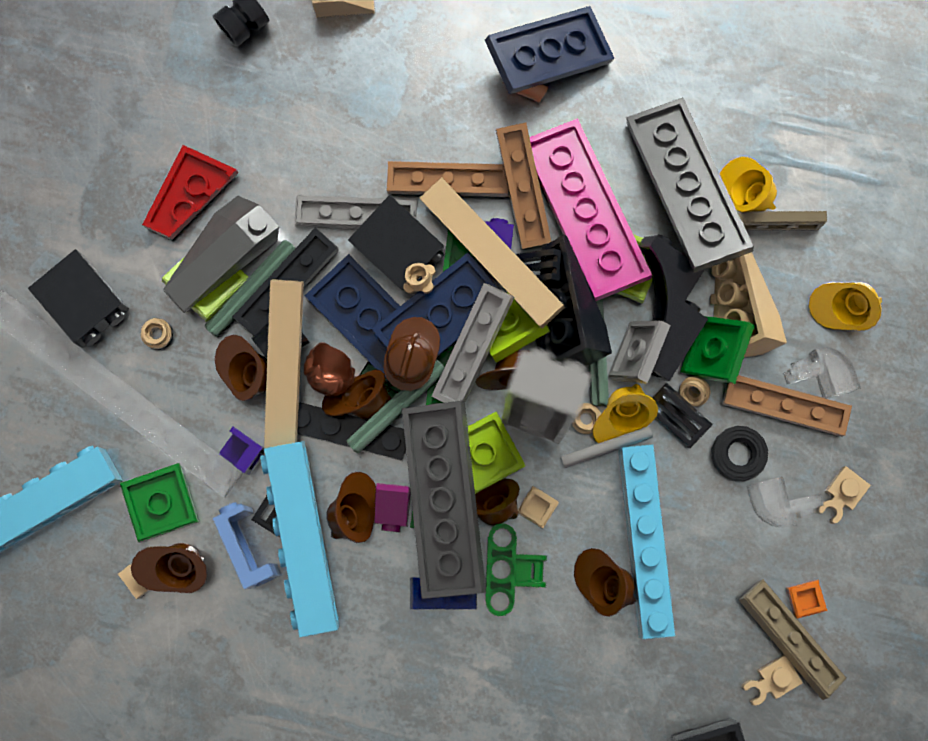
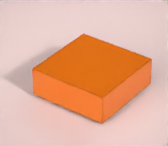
[786,580,827,619]

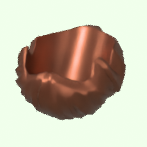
[304,342,355,397]

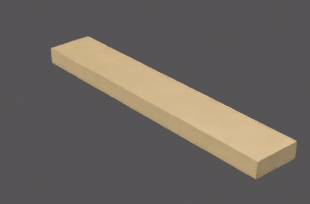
[420,178,565,328]
[264,279,304,455]

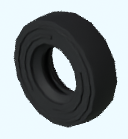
[712,426,768,482]

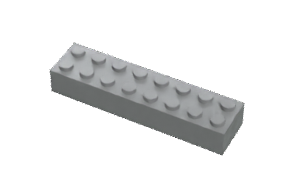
[502,348,592,444]

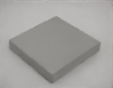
[609,321,671,383]

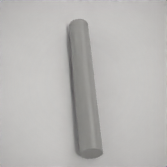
[561,426,653,468]

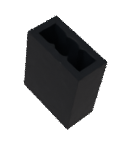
[348,195,445,291]
[28,249,129,348]

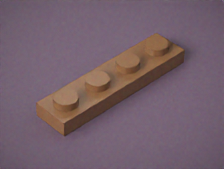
[496,122,552,249]
[387,161,508,197]
[722,375,852,437]

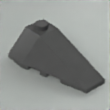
[163,196,279,313]

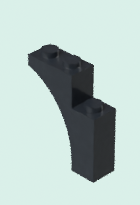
[639,234,708,381]

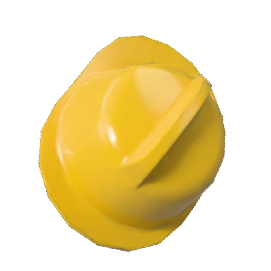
[720,157,777,213]
[809,282,882,331]
[593,384,658,443]

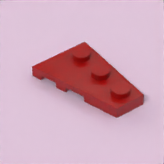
[142,145,239,240]

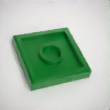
[680,316,754,384]
[120,463,199,543]

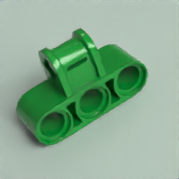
[485,523,547,616]

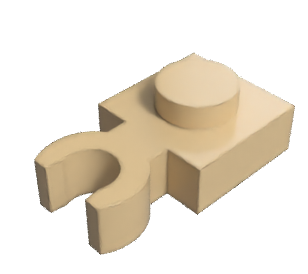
[816,466,871,524]
[741,654,803,706]

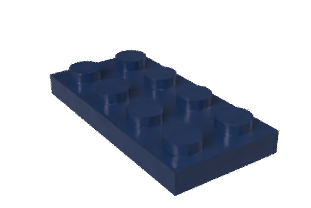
[485,6,615,94]
[372,252,499,357]
[304,254,400,384]

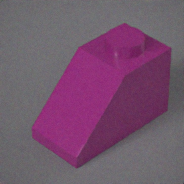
[375,483,411,532]

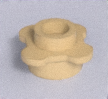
[403,263,436,294]

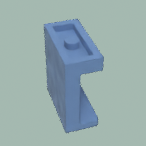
[213,502,282,589]

